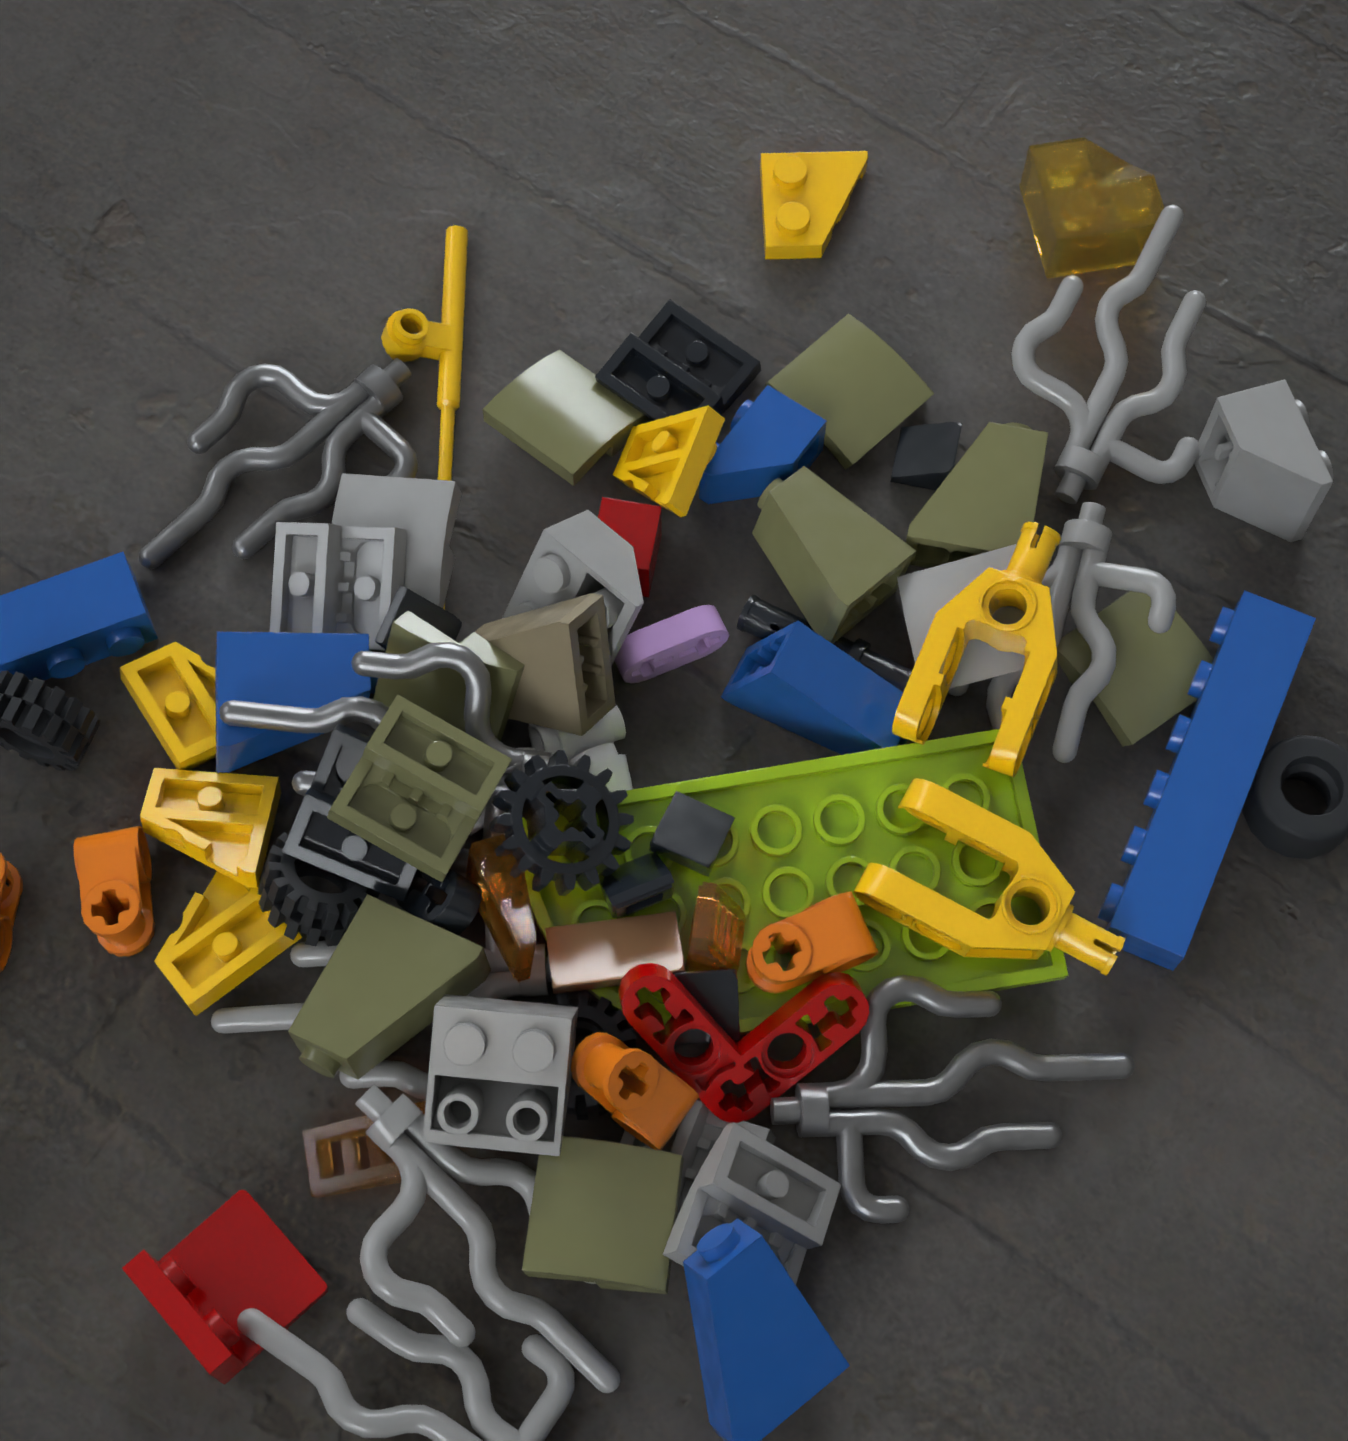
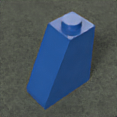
[721,621,908,755]
[215,632,378,772]
[683,1218,850,1441]

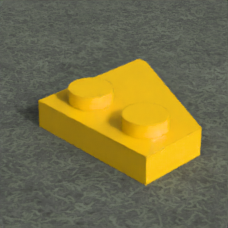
[760,151,868,260]
[120,641,216,770]
[154,871,302,1016]

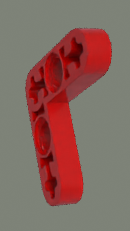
[619,963,869,1123]

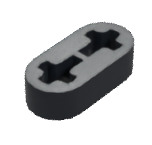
[396,869,482,935]

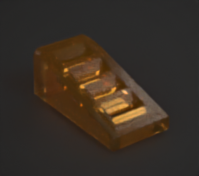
[465,834,537,982]
[686,882,746,972]
[302,1101,426,1198]

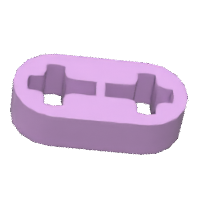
[614,605,729,683]

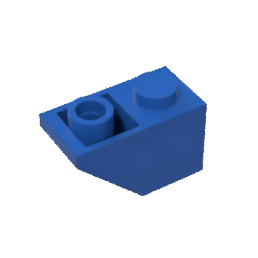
[699,385,827,504]

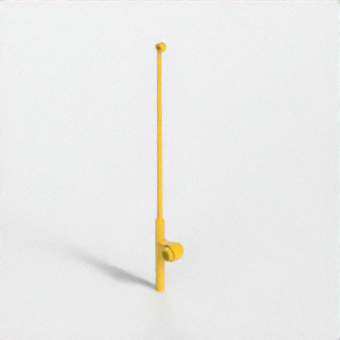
[381,225,468,609]

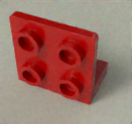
[122,1190,329,1385]

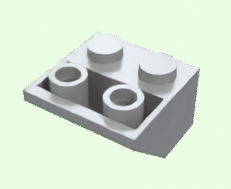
[1194,379,1333,542]
[502,510,644,666]
[422,994,578,1156]

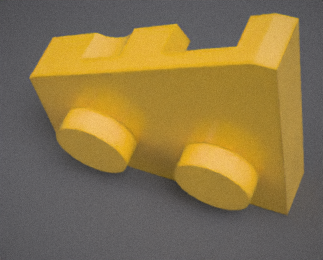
[613,405,725,517]
[140,768,281,888]

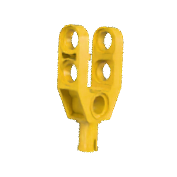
[892,522,1061,778]
[853,778,1126,976]

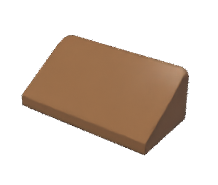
[545,911,685,994]

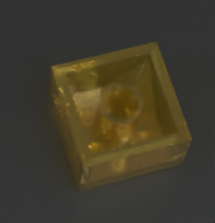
[1020,137,1164,278]

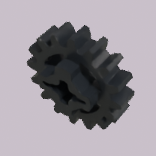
[488,750,634,896]

